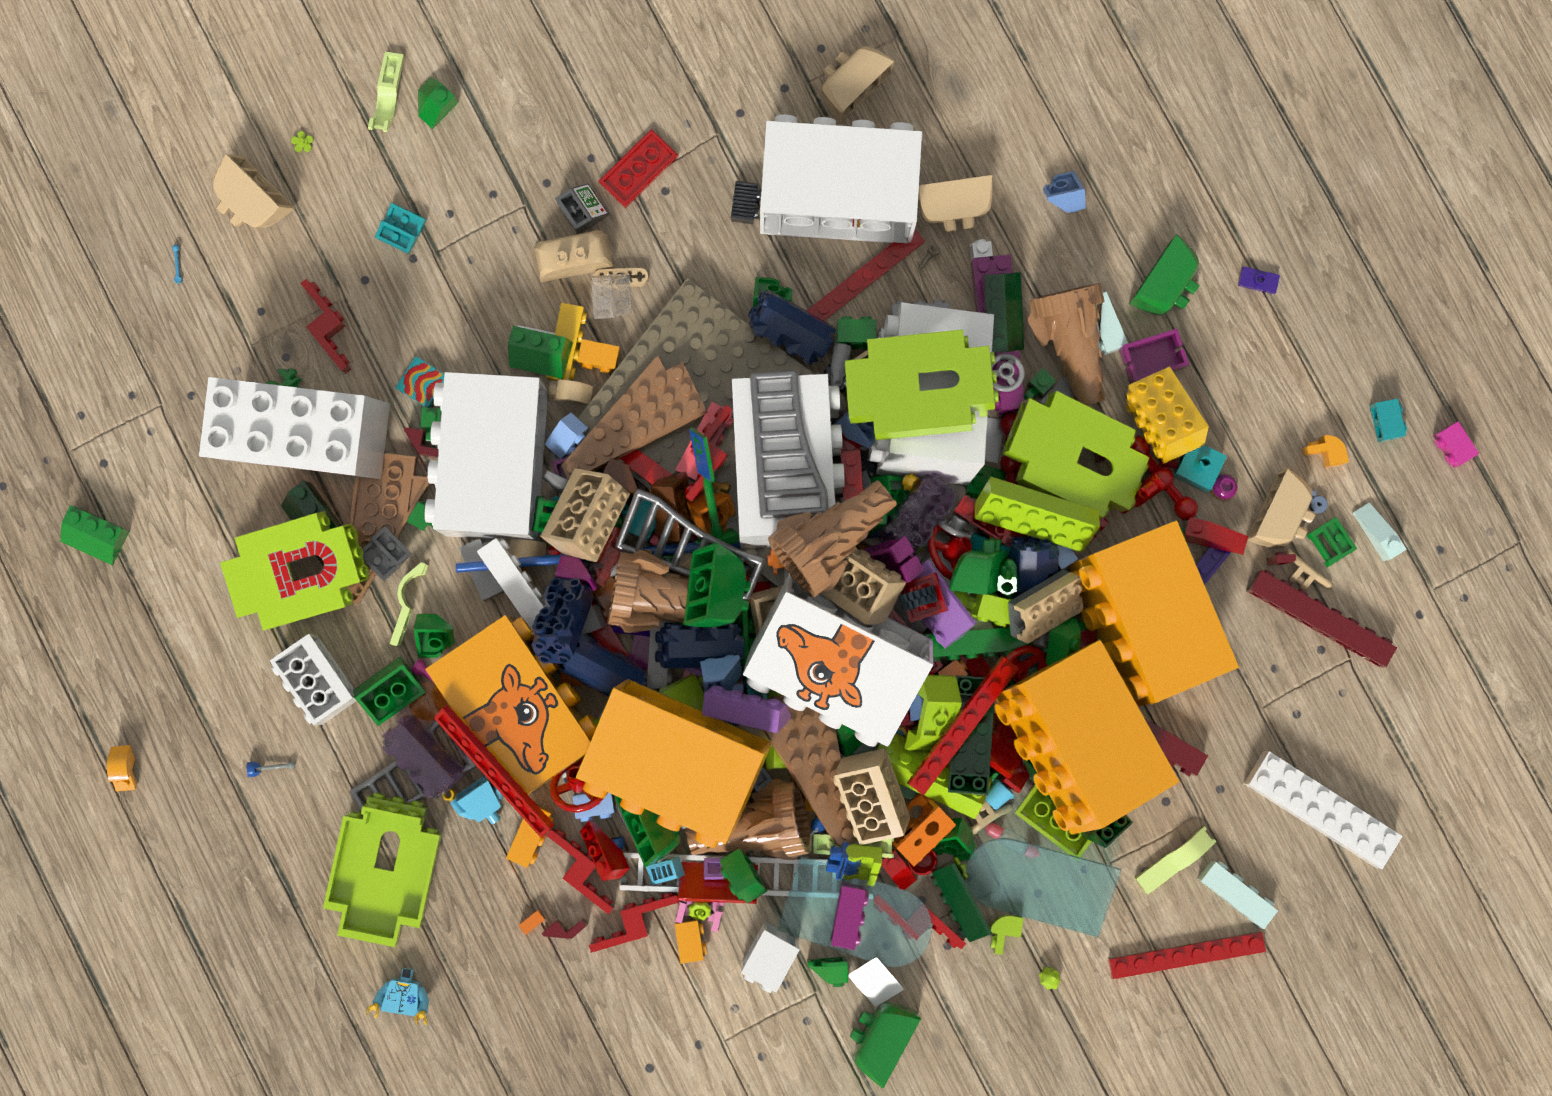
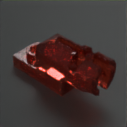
[595,526,621,587]

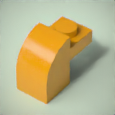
[1302,435,1349,468]
[107,745,137,791]

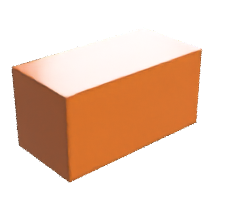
[518,910,546,935]

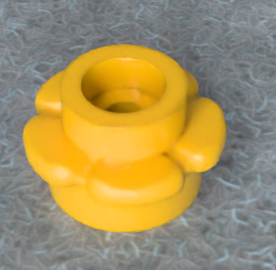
[902,473,919,492]

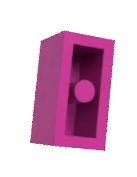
[1433,421,1479,468]

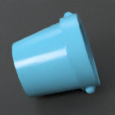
[985,778,1015,810]

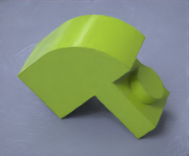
[989,914,1024,955]

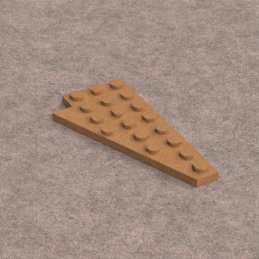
[561,356,708,480]
[348,453,430,604]
[763,695,857,846]

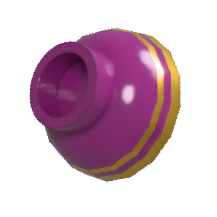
[1211,474,1238,501]

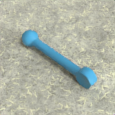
[172,244,183,284]

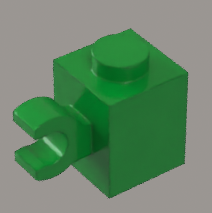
[1024,368,1056,400]
[421,407,442,442]
[406,501,436,531]

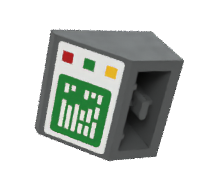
[555,183,609,234]

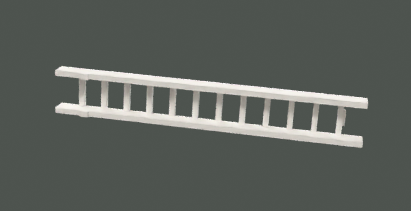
[620,852,873,899]

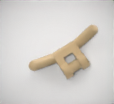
[1285,549,1332,591]
[971,800,1013,836]

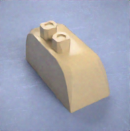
[822,46,895,124]
[213,154,295,228]
[918,175,992,233]
[534,230,614,283]
[1248,468,1316,549]

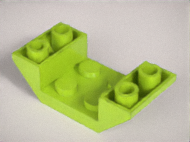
[905,675,962,750]

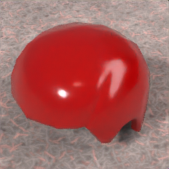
[907,849,938,876]

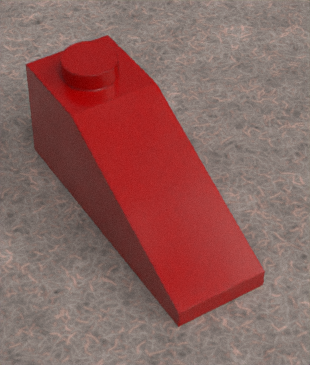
[619,450,672,485]
[1185,517,1249,555]

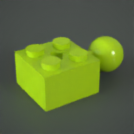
[953,591,1012,627]

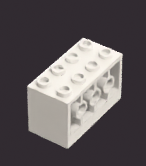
[270,634,356,725]
[741,921,800,993]

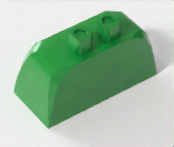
[1129,234,1200,316]
[949,538,1009,595]
[683,542,751,627]
[614,796,681,868]
[850,1002,921,1088]

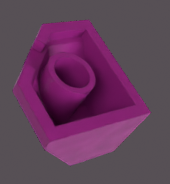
[555,555,597,591]

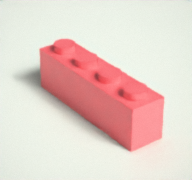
[675,402,734,482]

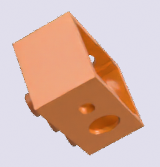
[892,793,956,866]

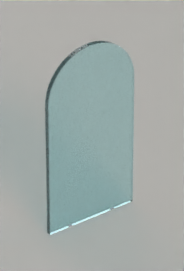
[966,838,1121,937]
[777,856,932,967]

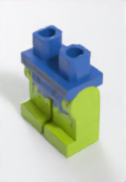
[826,842,882,886]

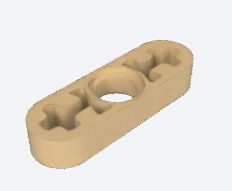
[593,268,649,288]

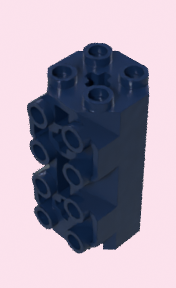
[748,290,836,365]
[1010,535,1059,599]
[532,578,594,664]
[655,623,744,668]
[557,634,647,697]

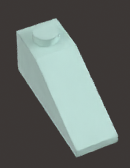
[1098,292,1128,356]
[1352,503,1407,561]

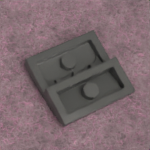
[362,526,412,582]

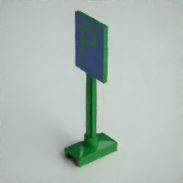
[689,427,740,547]

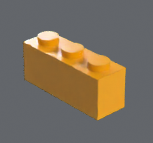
[506,806,554,868]

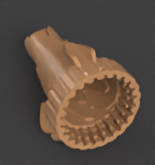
[1027,283,1105,405]
[768,481,897,597]
[608,550,689,633]
[685,778,812,860]

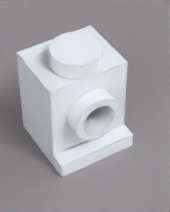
[969,239,993,261]

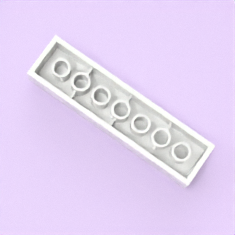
[1243,751,1402,869]

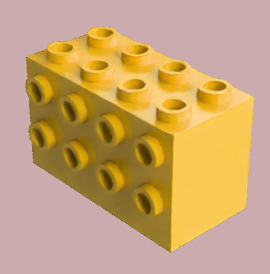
[1125,367,1209,464]

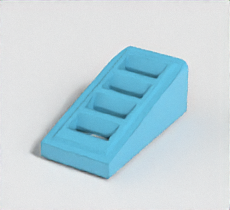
[646,856,685,885]

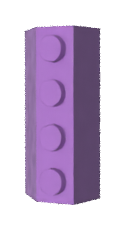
[913,560,976,649]
[702,686,791,733]

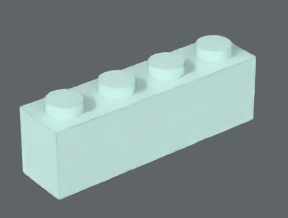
[1197,860,1278,929]

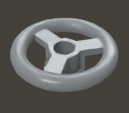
[991,354,1025,392]
[937,514,972,540]

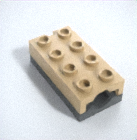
[1008,569,1083,644]

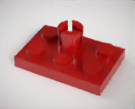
[990,722,1023,779]

